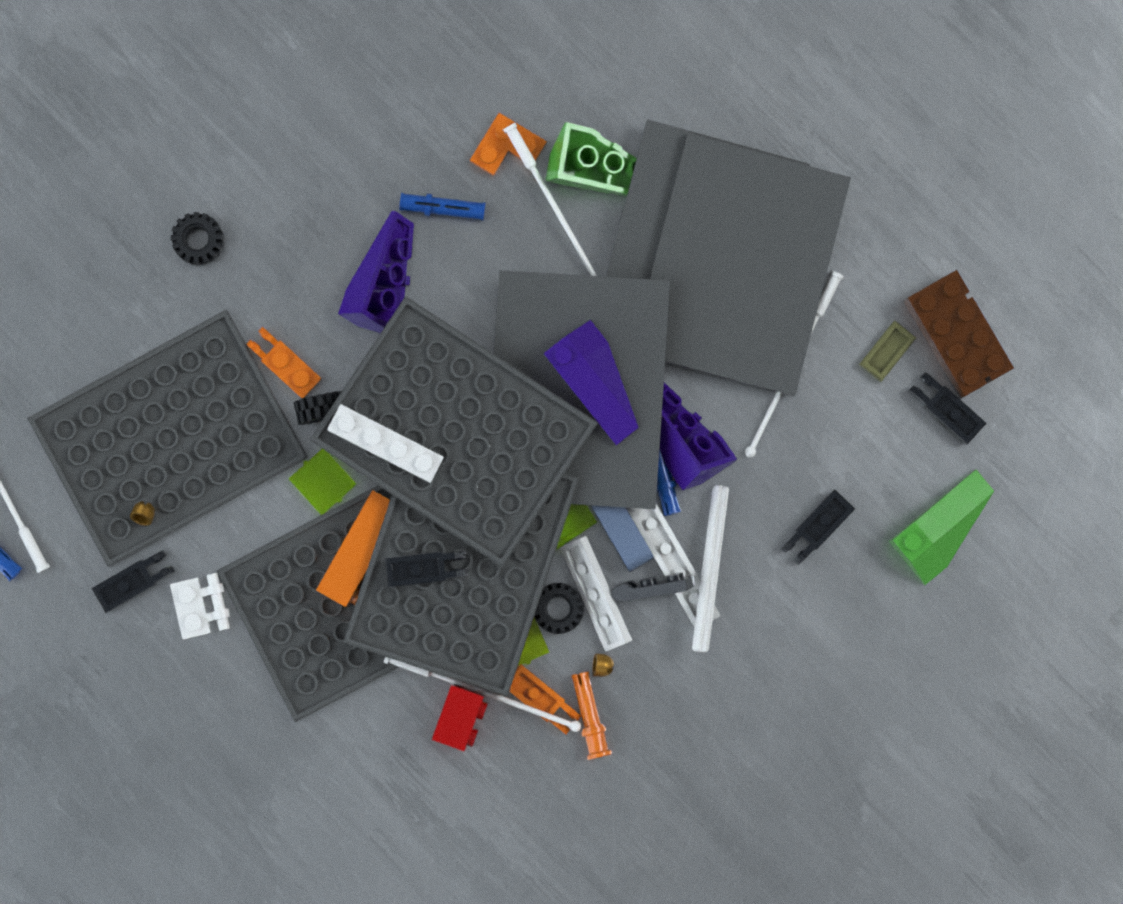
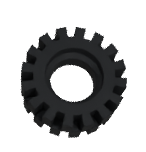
[171,212,224,265]
[293,391,342,425]
[534,583,584,634]

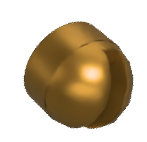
[130,501,155,526]
[592,653,614,677]

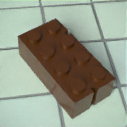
[904,270,1014,399]

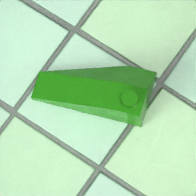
[545,122,636,197]
[889,469,994,585]

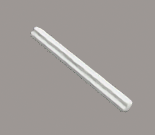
[692,485,729,653]

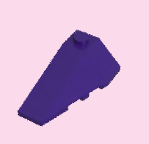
[338,211,414,333]
[543,320,639,445]
[660,382,737,490]

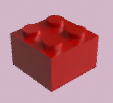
[431,684,488,751]

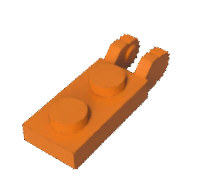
[246,327,322,398]
[509,664,581,735]

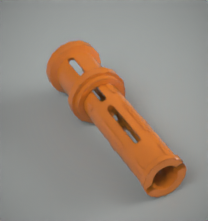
[571,671,612,760]

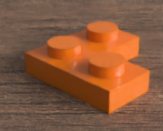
[470,113,547,176]

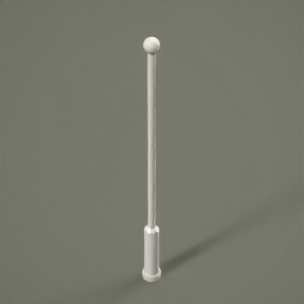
[503,123,597,276]
[745,270,844,458]
[0,480,50,574]
[384,657,581,732]

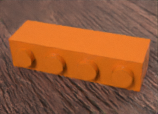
[316,490,390,608]

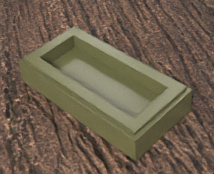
[859,320,917,382]

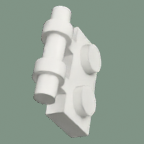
[170,573,230,640]

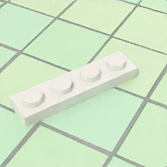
[327,404,444,483]
[560,536,632,652]

